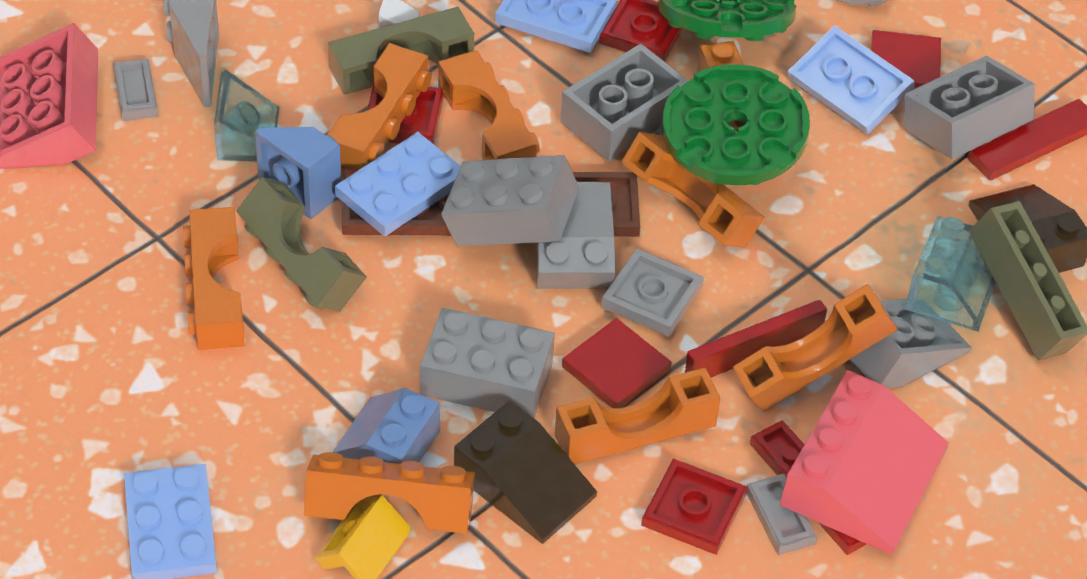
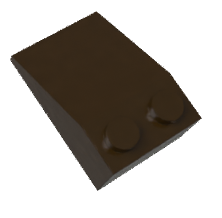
[968,184,1087,273]
[454,400,597,544]

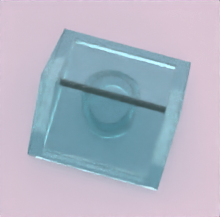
[214,70,279,162]

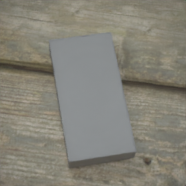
[113,59,158,121]
[746,474,817,555]

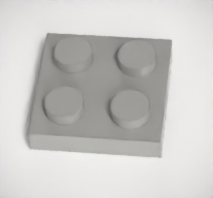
[601,248,704,337]

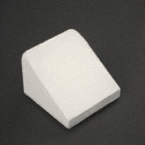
[378,0,420,28]

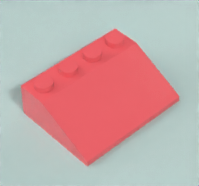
[0,23,98,169]
[780,370,949,555]

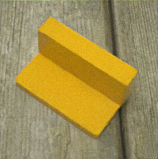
[315,495,411,579]

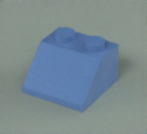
[255,127,341,219]
[333,388,440,464]

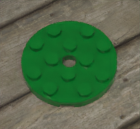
[658,0,797,41]
[662,64,810,185]

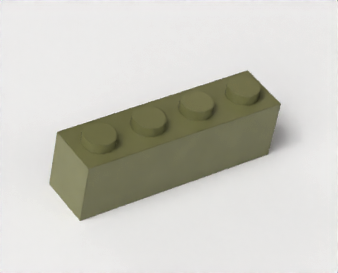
[969,201,1087,361]

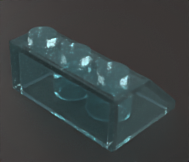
[904,215,996,332]

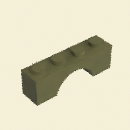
[328,7,475,95]
[236,177,367,312]

